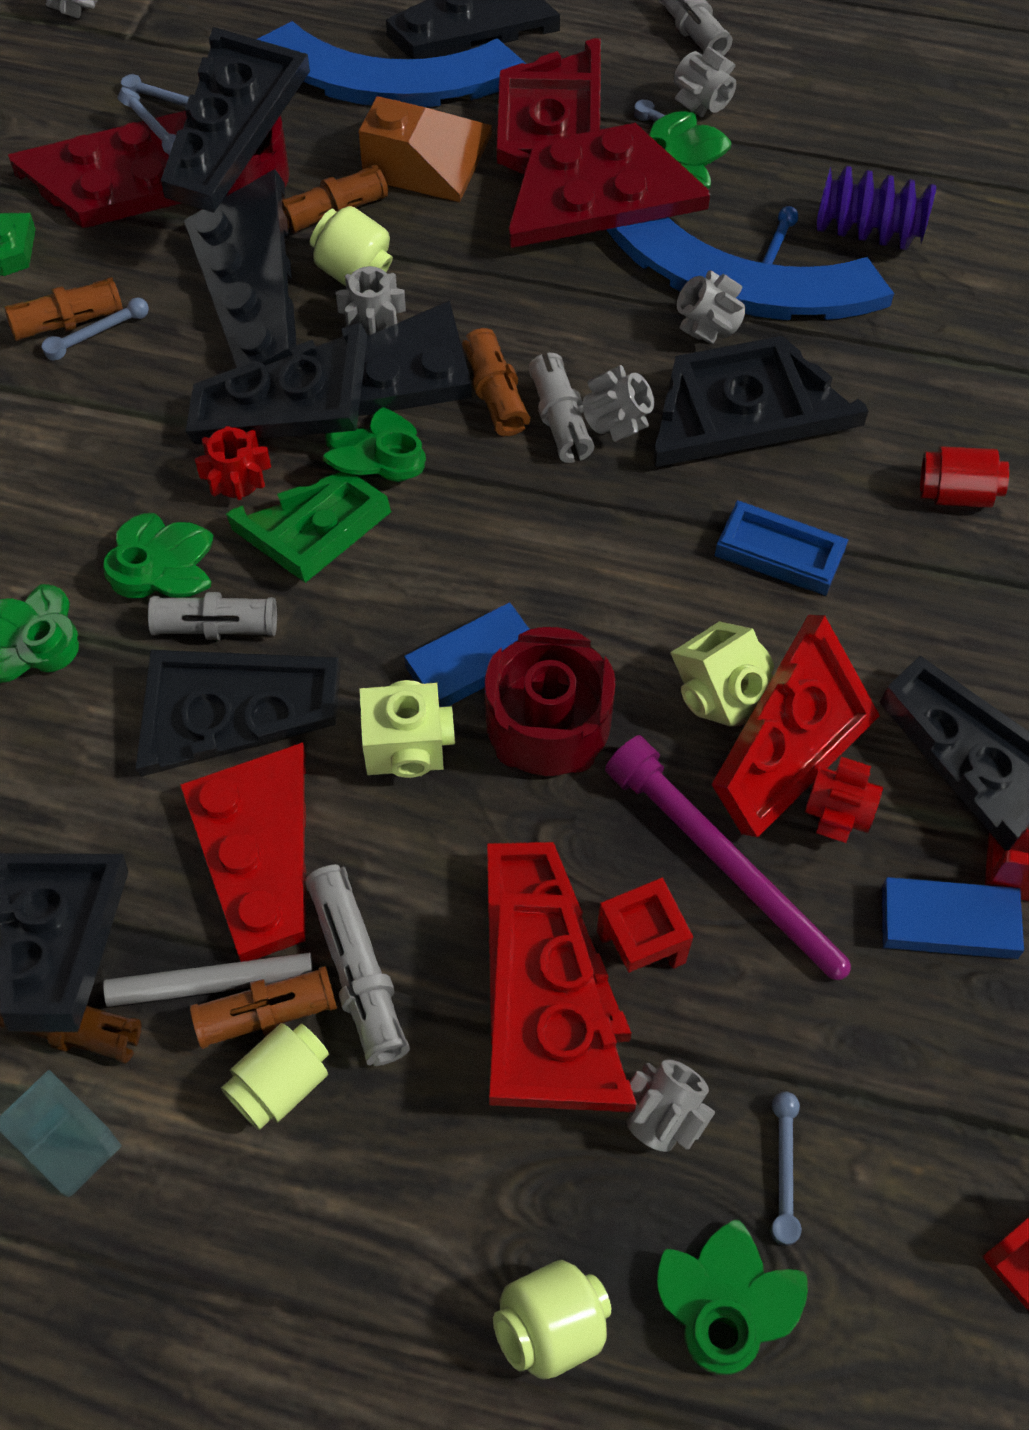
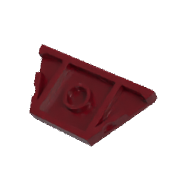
[497,38,601,175]
[8,111,183,228]
[509,123,710,248]

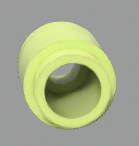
[221,1023,329,1130]

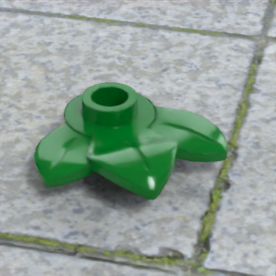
[648,111,731,189]
[323,407,426,482]
[103,513,214,598]
[0,584,79,683]
[657,1220,808,1375]

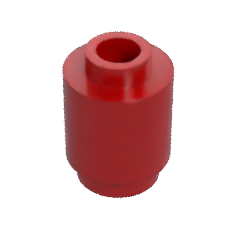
[920,446,1009,508]

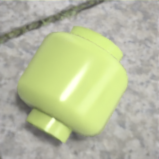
[310,206,393,286]
[493,1260,611,1380]

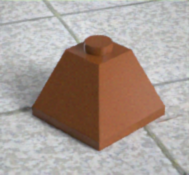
[359,96,492,202]

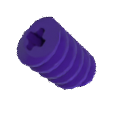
[816,166,936,251]

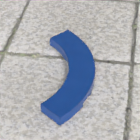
[257,21,526,107]
[606,217,894,320]

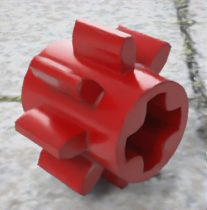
[195,426,271,500]
[804,756,883,843]

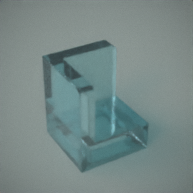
[0,1070,122,1197]

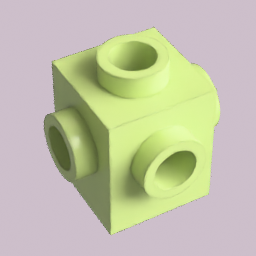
[670,621,774,727]
[360,680,455,778]

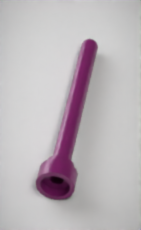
[605,735,851,980]

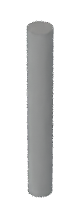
[104,953,313,1007]

